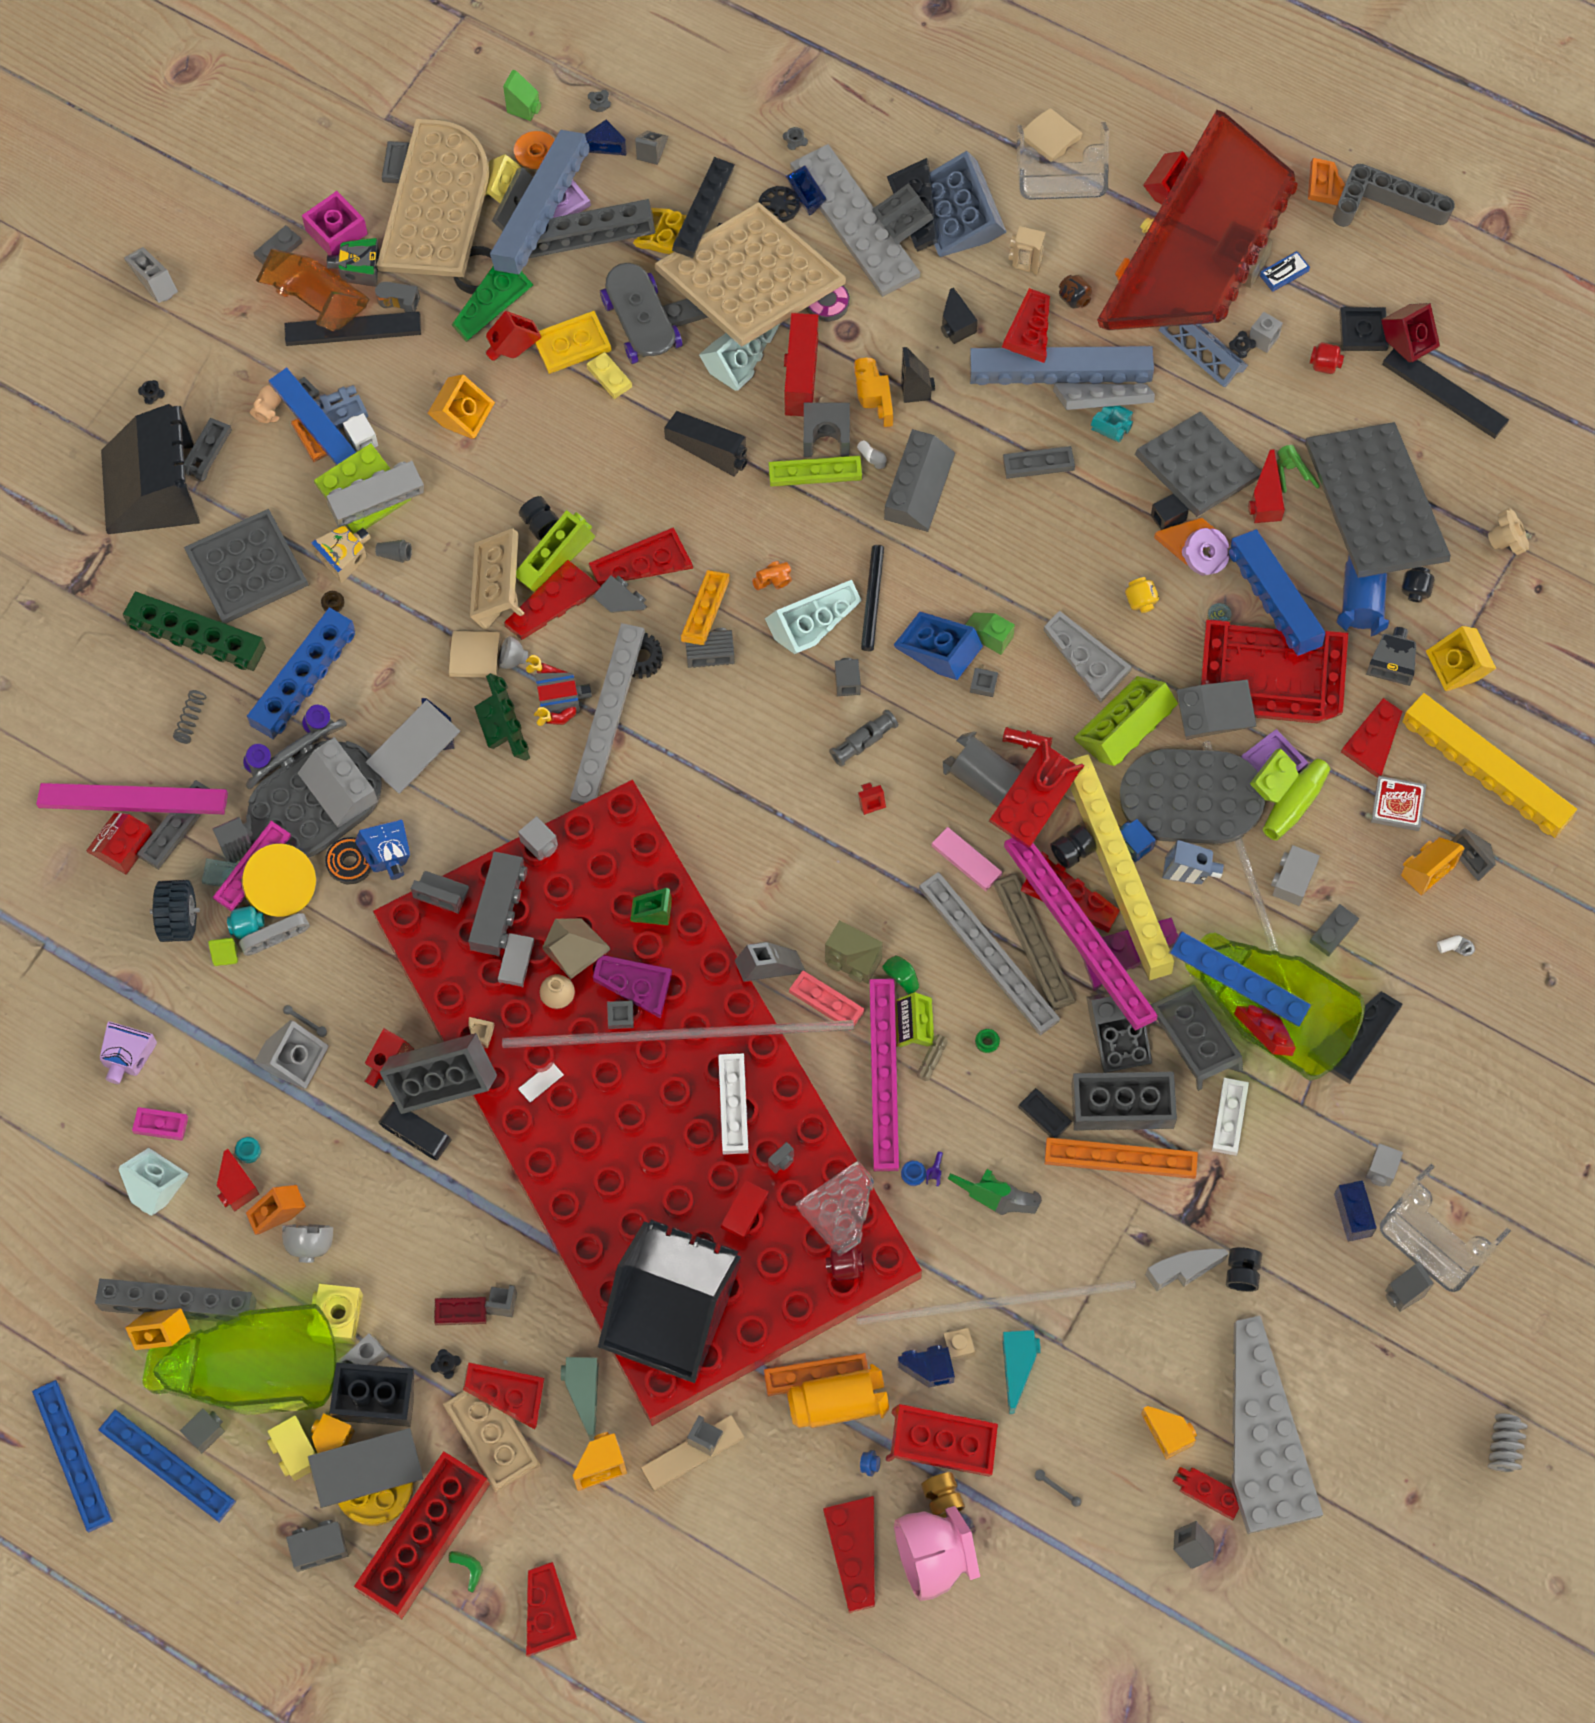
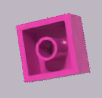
[302,191,368,255]

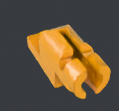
[854,357,893,427]

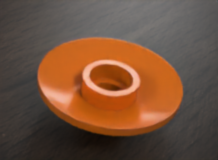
[514,131,555,169]

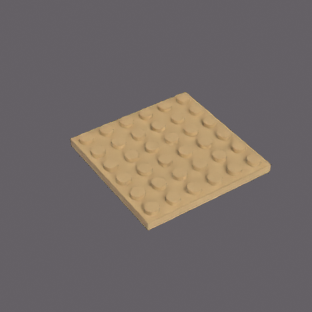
[655,202,846,347]

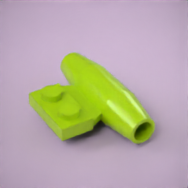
[1250,748,1330,841]

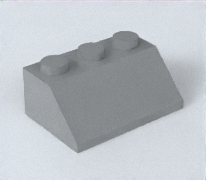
[298,737,378,828]

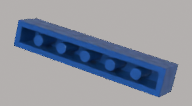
[1229,529,1325,656]

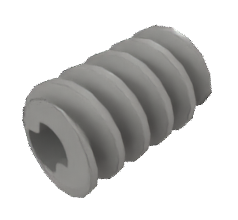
[1488,1413,1528,1472]

